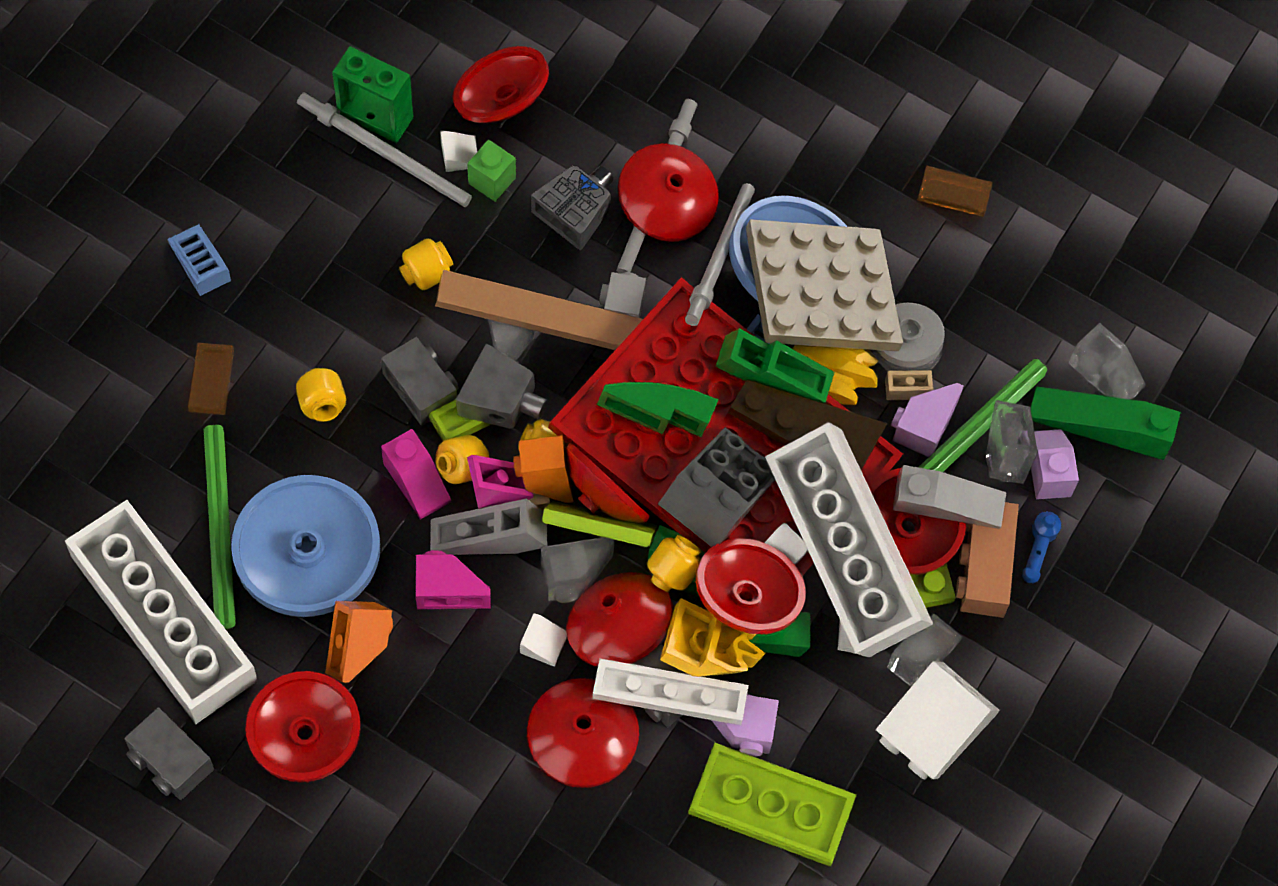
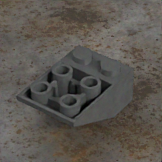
[658,427,776,547]

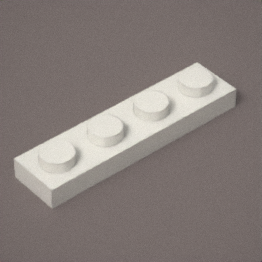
[593,659,748,725]

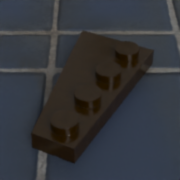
[728,380,887,470]

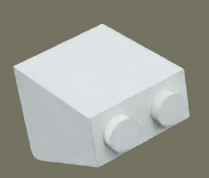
[876,661,1000,780]

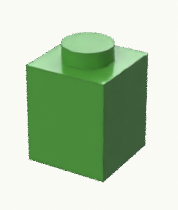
[467,140,516,202]

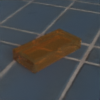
[918,166,993,217]
[188,343,234,415]

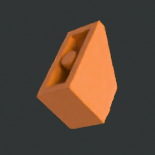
[513,435,573,503]
[325,601,393,683]

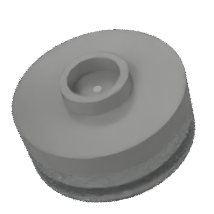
[873,303,945,371]

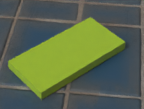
[688,743,856,867]

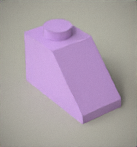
[891,383,964,457]
[1026,429,1079,499]
[712,695,779,756]

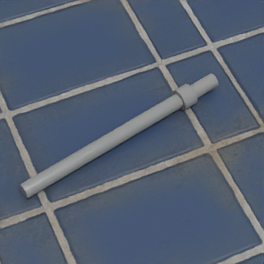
[297,92,472,207]
[616,99,697,273]
[685,183,755,326]

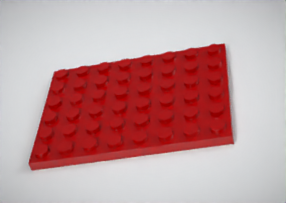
[548,277,903,577]

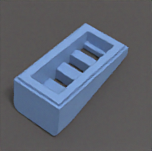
[168,224,231,296]

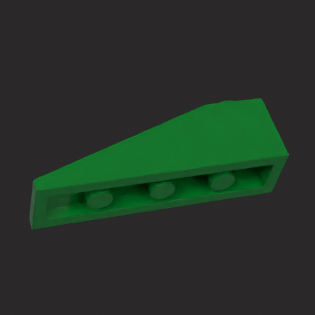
[1027,387,1181,460]

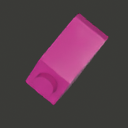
[381,429,451,520]
[467,455,534,509]
[416,550,491,609]

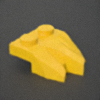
[793,345,878,405]
[660,598,766,677]

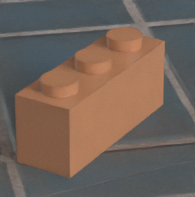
[955,502,1019,618]

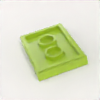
[542,501,658,547]

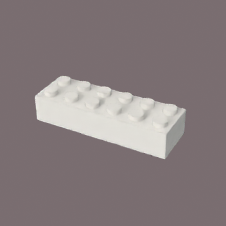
[765,422,933,658]
[65,500,258,724]

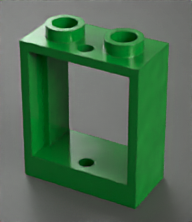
[332,46,413,143]

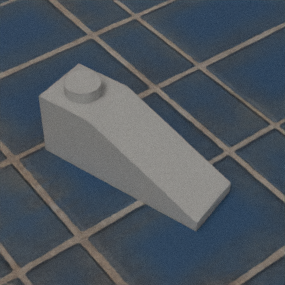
[892,465,1006,529]
[430,499,547,555]

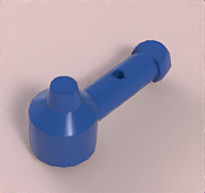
[1022,511,1061,584]

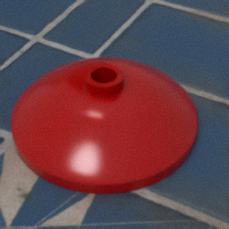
[453,46,549,123]
[618,143,719,242]
[565,442,650,523]
[869,468,966,575]
[696,539,806,634]
[566,572,673,667]
[246,671,361,782]
[527,678,639,788]

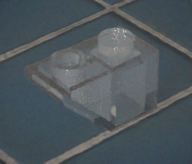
[1069,323,1145,400]

